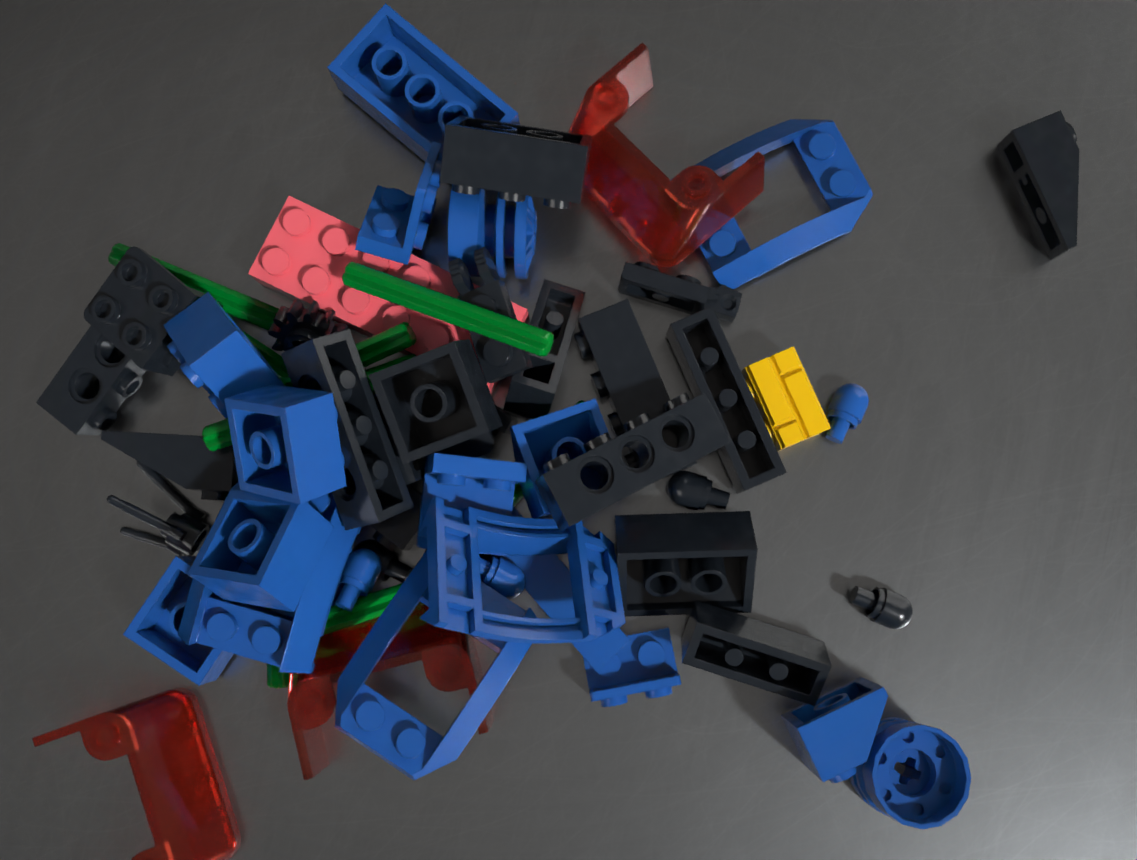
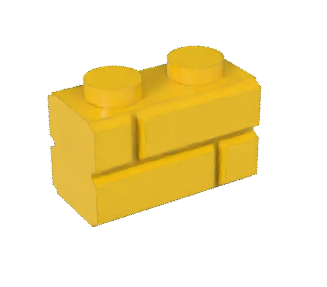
[741,347,831,452]

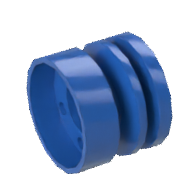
[448,188,537,279]
[850,717,971,829]

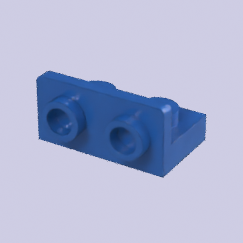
[583,627,681,707]

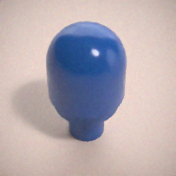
[825,383,869,444]
[335,548,381,612]
[479,556,526,600]

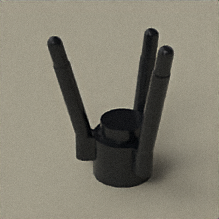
[107,461,210,556]

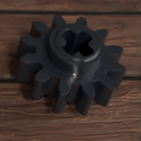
[268,299,348,351]

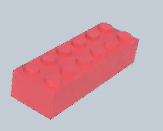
[248,196,530,396]

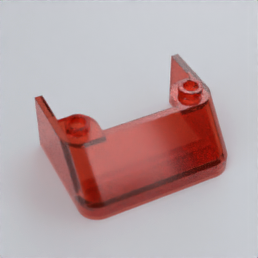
[568,42,765,267]
[287,602,494,780]
[32,688,241,860]

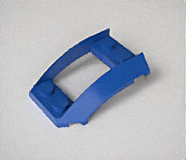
[666,119,873,290]
[177,482,361,674]
[418,496,626,644]
[334,550,537,781]

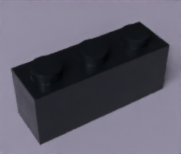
[681,600,832,706]

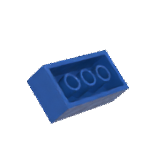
[327,3,520,162]

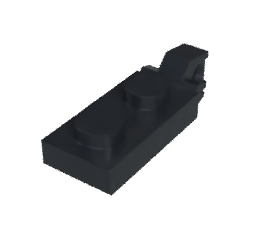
[618,262,742,323]

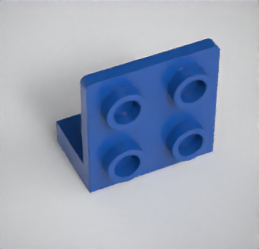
[355,141,442,265]
[416,453,527,556]

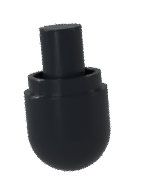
[667,471,730,510]
[353,539,413,583]
[849,586,913,629]

